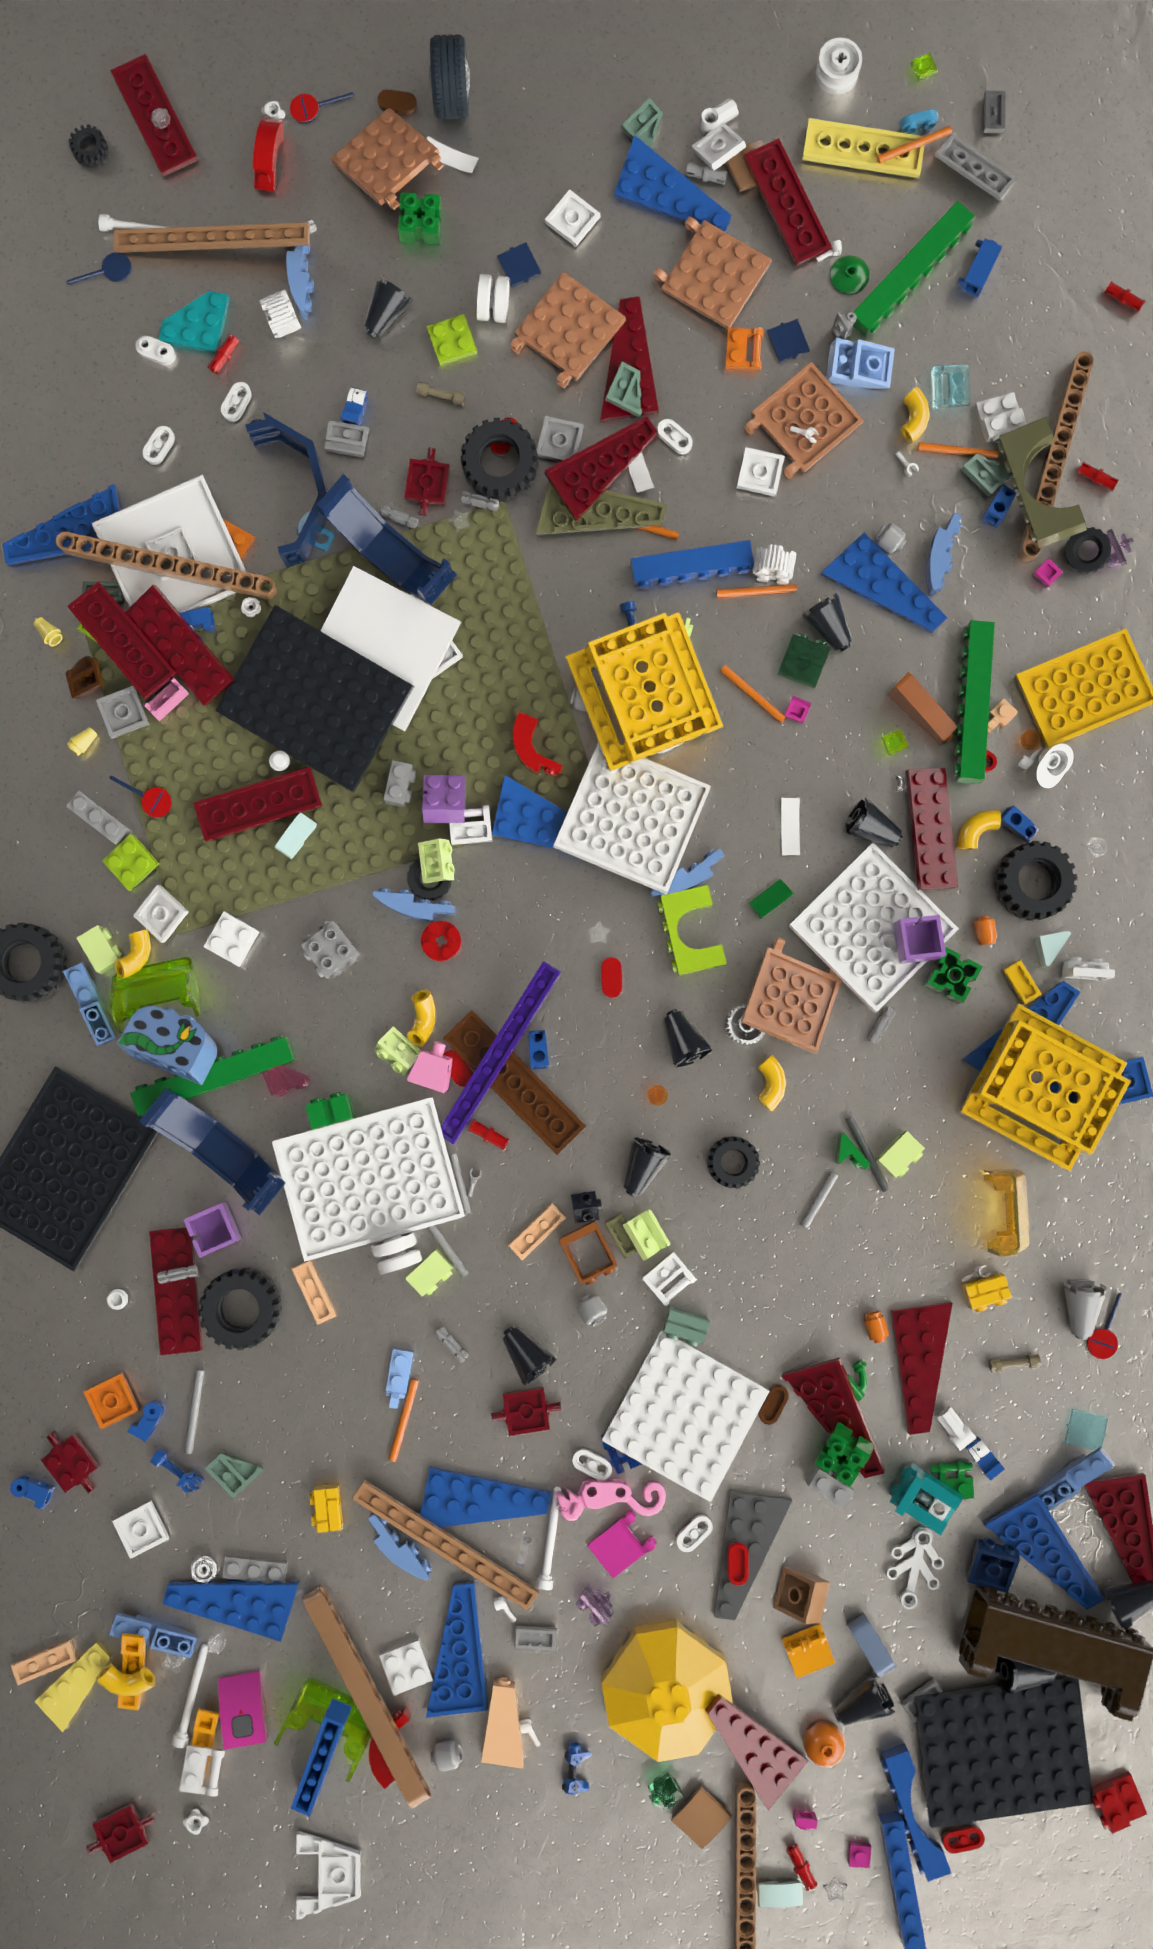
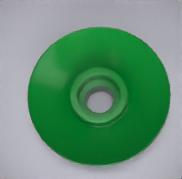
[830,256,870,295]

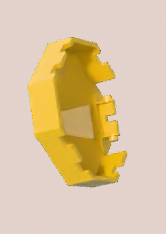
[601,1620,733,1762]

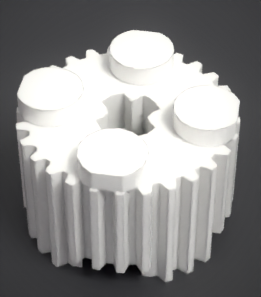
[259,290,301,338]
[753,544,796,585]
[725,1004,765,1045]

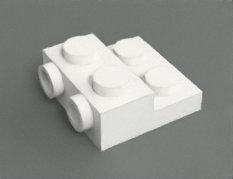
[974,392,1027,443]
[1062,957,1115,981]

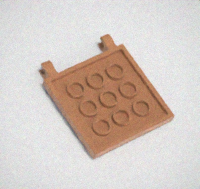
[331,108,444,210]
[653,216,772,330]
[510,271,626,389]
[744,362,864,480]
[741,937,841,1054]

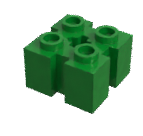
[398,192,442,244]
[923,947,983,1004]
[305,1092,356,1130]
[814,1422,874,1487]

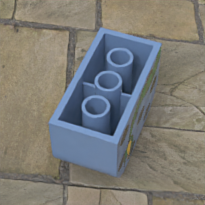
[118,1006,217,1085]

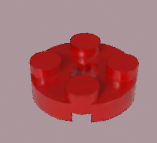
[421,921,462,962]

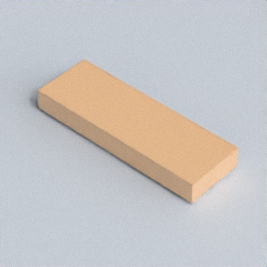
[508,1203,566,1260]
[291,1260,336,1325]
[10,1639,78,1685]

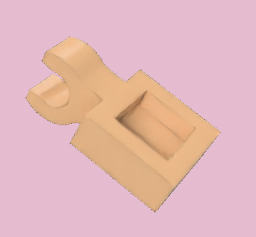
[988,698,1018,733]

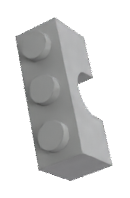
[66,790,132,846]

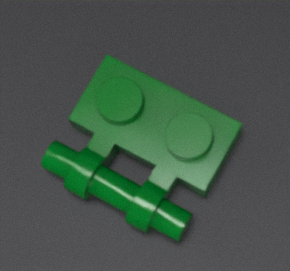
[930,1461,975,1499]

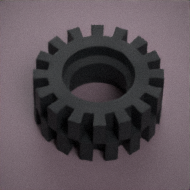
[69,124,108,167]

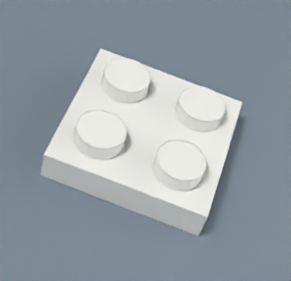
[691,122,746,170]
[545,189,600,247]
[737,447,785,497]
[133,885,189,943]
[204,911,260,967]
[112,1500,170,1559]
[379,1638,433,1695]

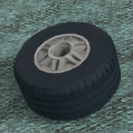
[429,34,470,120]

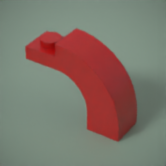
[253,118,284,191]
[513,712,563,777]
[369,1707,411,1789]

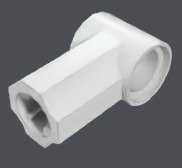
[699,99,738,135]
[936,1406,976,1451]

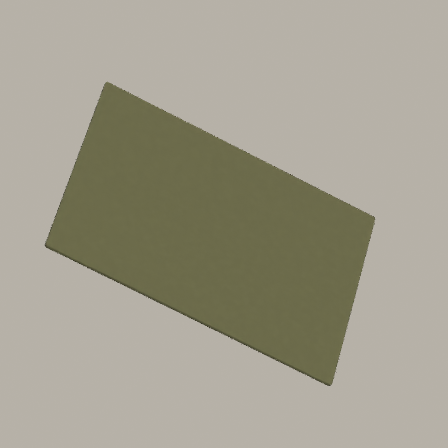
[85,502,589,934]

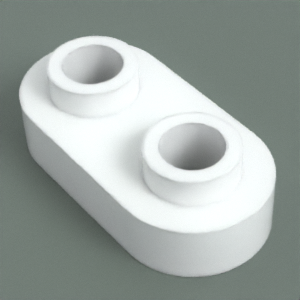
[136,336,176,365]
[221,382,252,422]
[657,419,693,454]
[143,426,175,465]
[573,1448,612,1480]
[676,1514,712,1552]

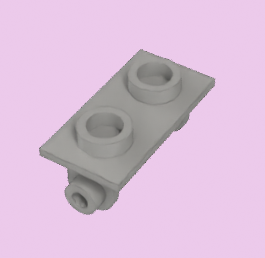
[831,312,857,340]

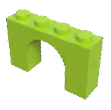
[657,885,727,976]

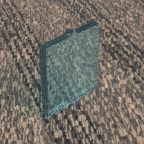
[1065,1409,1108,1450]

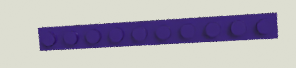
[441,961,562,1145]

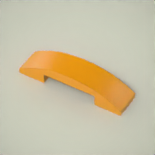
[118,1633,146,1710]
[179,1708,219,1789]

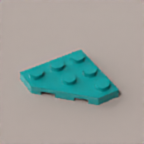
[158,291,230,354]

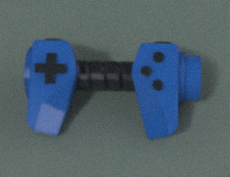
[562,1742,592,1794]

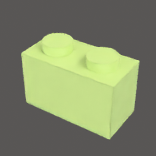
[77,925,122,974]
[875,1131,925,1178]
[405,1249,454,1296]

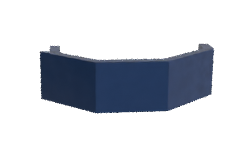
[245,412,328,567]
[316,474,458,605]
[139,1088,286,1216]

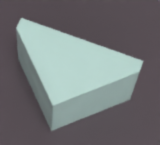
[1035,931,1071,968]

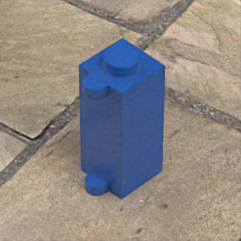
[957,239,1002,297]

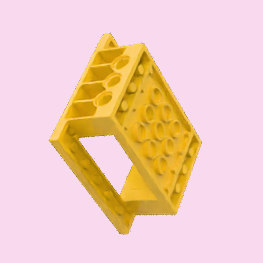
[565,612,724,771]
[959,1004,1131,1171]

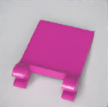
[587,1510,657,1578]

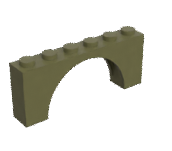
[998,417,1087,548]

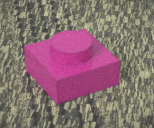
[1033,558,1063,588]
[785,696,811,723]
[793,1809,818,1830]
[848,1842,871,1868]

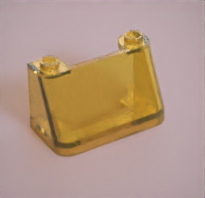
[983,1169,1030,1257]

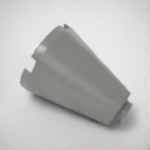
[1064,1280,1107,1340]

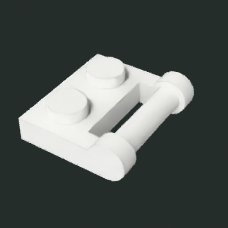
[449,805,492,845]
[642,1252,697,1306]
[179,1745,225,1796]

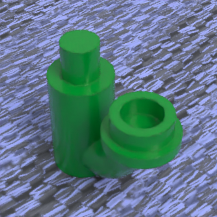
[847,1359,867,1402]

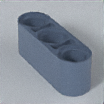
[847,1613,897,1678]

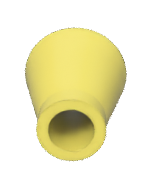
[34,617,63,647]
[67,727,98,756]

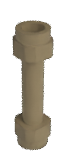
[416,382,465,406]
[989,1354,1041,1373]

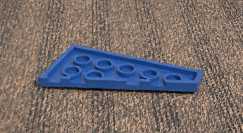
[614,135,732,232]
[2,484,120,566]
[492,775,568,849]
[983,1492,1105,1610]

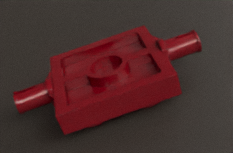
[404,447,450,516]
[491,1387,562,1436]
[41,1432,100,1493]
[86,1803,155,1863]

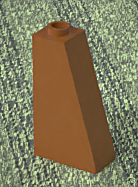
[888,672,958,745]

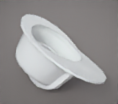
[1036,744,1073,788]

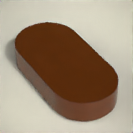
[377,89,417,115]
[758,1384,789,1425]

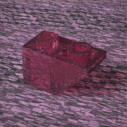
[262,1065,312,1098]

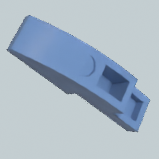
[286,246,314,320]
[926,513,962,596]
[650,848,724,897]
[373,888,455,922]
[63,962,116,1046]
[1035,1447,1114,1511]
[368,1512,432,1581]
[109,1612,197,1658]

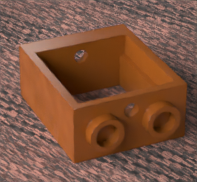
[559,1221,618,1285]

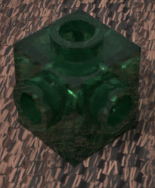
[647,1772,685,1811]

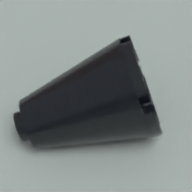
[363,277,413,338]
[802,593,853,652]
[844,798,903,848]
[664,1009,712,1068]
[624,1137,671,1197]
[503,1326,557,1386]
[1104,1580,1153,1629]
[995,1656,1057,1694]
[834,1673,895,1726]

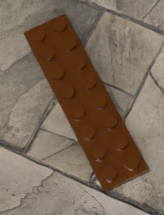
[443,1010,586,1155]

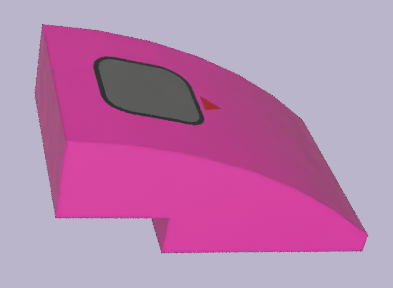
[218,1670,269,1750]

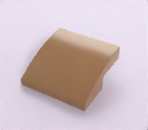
[726,140,763,191]
[671,1787,732,1849]

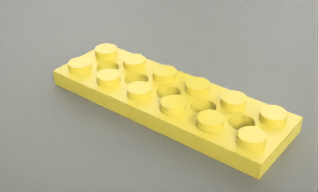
[802,118,924,178]

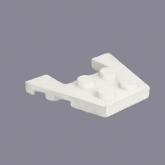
[296,1831,361,1919]

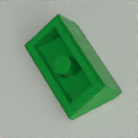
[748,879,794,919]

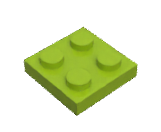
[426,314,477,366]
[103,834,160,891]

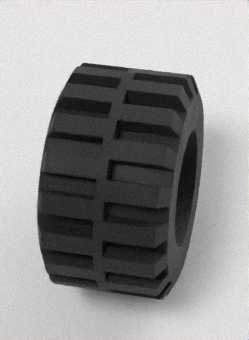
[707,1136,760,1189]

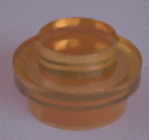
[1020,729,1041,750]
[647,1085,668,1106]

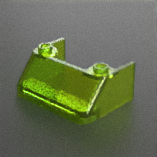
[108,957,201,1034]
[274,1678,371,1783]

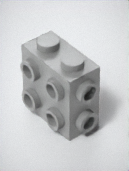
[301,921,360,979]

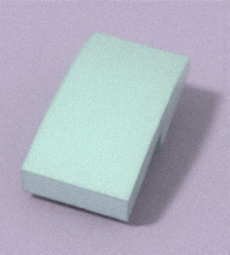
[275,812,317,859]
[757,1880,803,1908]

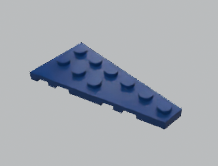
[820,532,948,633]
[962,981,1081,1072]
[420,1467,551,1527]
[162,1581,300,1642]
[426,1581,488,1718]

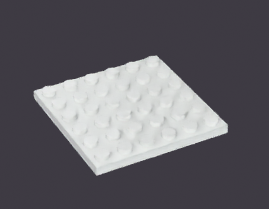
[553,742,711,895]
[788,843,959,1013]
[601,1330,769,1502]

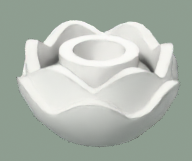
[191,1556,217,1583]

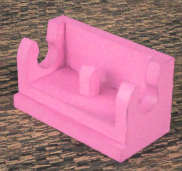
[144,677,189,721]

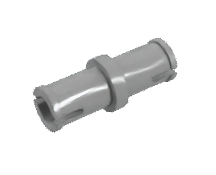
[686,163,727,185]

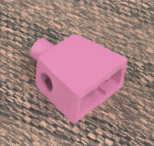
[407,1041,452,1093]

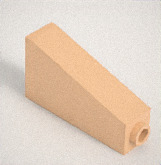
[481,1677,524,1769]

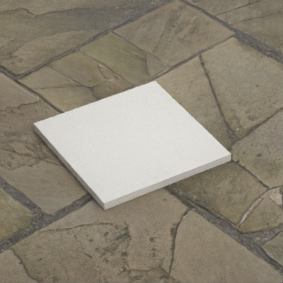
[92,475,251,630]
[321,566,461,731]

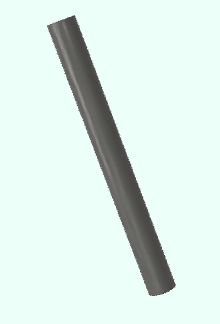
[846,1116,890,1192]

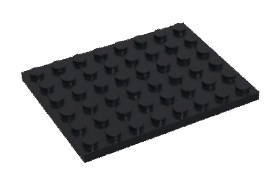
[215,605,415,792]
[0,1066,159,1272]
[914,1675,1094,1828]

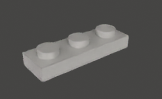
[222,1555,288,1583]

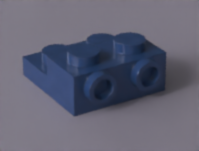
[967,1538,1020,1592]

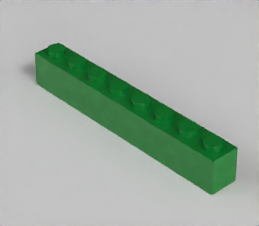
[853,200,975,338]
[953,620,995,784]
[130,1035,296,1116]

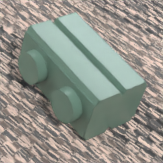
[663,1306,710,1346]

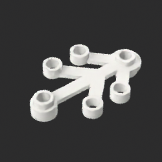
[886,1526,944,1609]

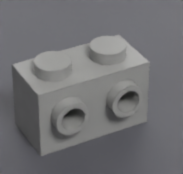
[384,760,416,808]
[805,1465,855,1509]

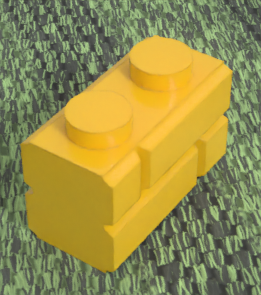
[961,1272,1012,1312]
[309,1484,343,1533]

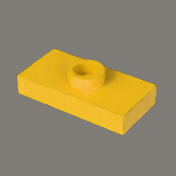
[1002,959,1042,1005]

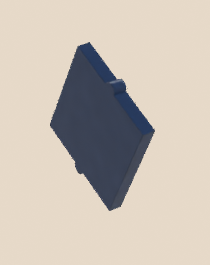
[497,242,541,288]
[767,319,810,363]

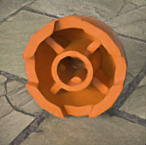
[803,1721,845,1767]

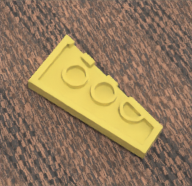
[35,1640,112,1732]

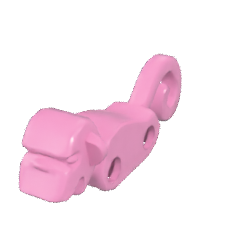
[554,1478,666,1521]

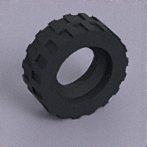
[1065,527,1111,574]
[407,858,453,901]

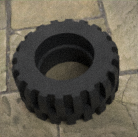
[461,417,538,501]
[994,841,1078,921]
[0,923,67,1002]
[198,1268,282,1350]

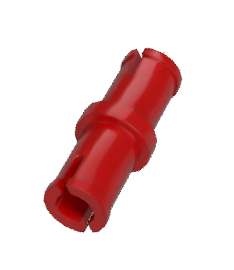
[1104,281,1145,312]
[207,334,240,375]
[1077,461,1119,491]
[468,1119,510,1151]
[786,1843,818,1891]

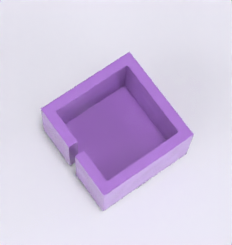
[422,775,466,823]
[893,915,946,964]
[183,1202,242,1258]

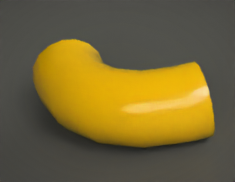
[900,387,930,443]
[957,810,1001,850]
[114,929,151,979]
[407,990,435,1047]
[757,1054,786,1112]
[96,1664,155,1696]

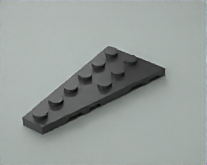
[714,1490,793,1620]

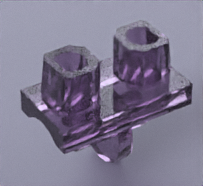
[1106,529,1135,568]
[576,1584,614,1626]

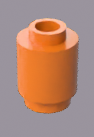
[974,915,997,945]
[864,1311,889,1343]

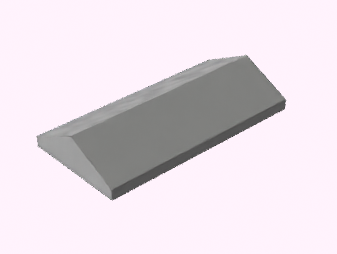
[935,134,1016,201]

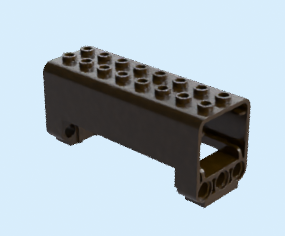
[958,1586,1153,1722]

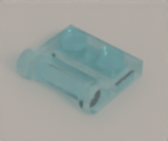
[932,365,971,409]

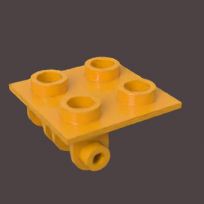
[782,1623,835,1678]

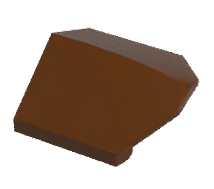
[65,655,103,699]

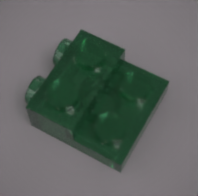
[777,633,831,689]

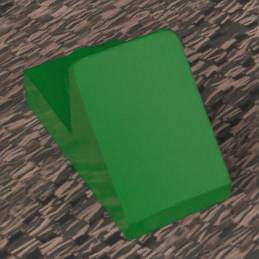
[836,1132,871,1170]

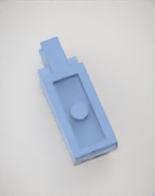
[386,1348,414,1409]

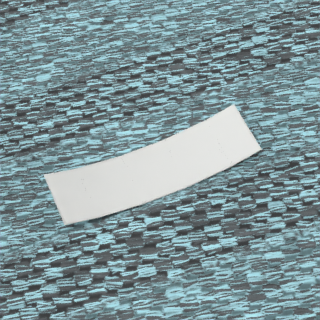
[427,136,479,174]
[628,452,654,493]
[781,798,800,855]

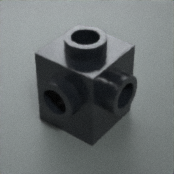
[571,1191,602,1224]

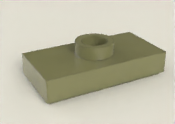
[604,1212,638,1259]

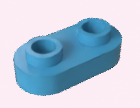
[899,109,939,134]

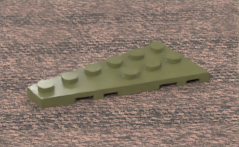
[536,482,667,535]

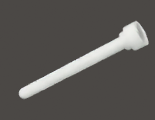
[99,214,170,232]
[536,1486,561,1590]
[171,1644,208,1748]

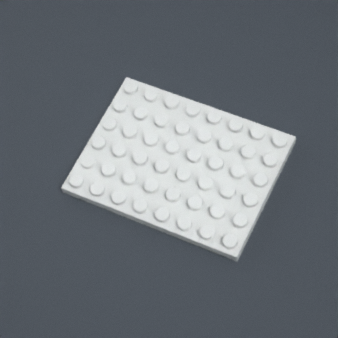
[272,1097,465,1262]

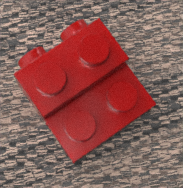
[1091,1771,1147,1834]

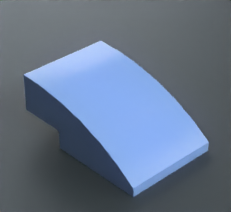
[826,338,894,389]

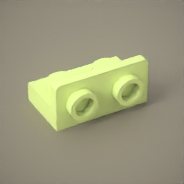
[418,839,455,883]
[374,1027,421,1076]
[623,1209,670,1261]

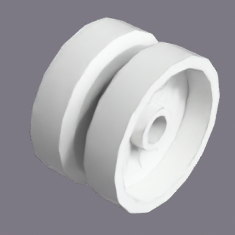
[815,38,862,95]
[476,274,509,323]
[371,1232,423,1275]

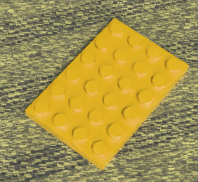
[1015,629,1153,748]

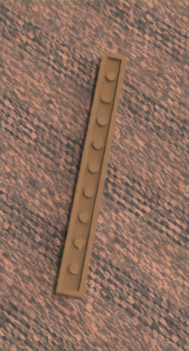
[113,222,310,253]
[352,1479,539,1611]

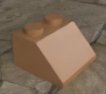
[773,1567,830,1624]

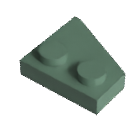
[621,98,663,148]
[605,362,642,417]
[961,454,1013,497]
[205,1453,263,1499]

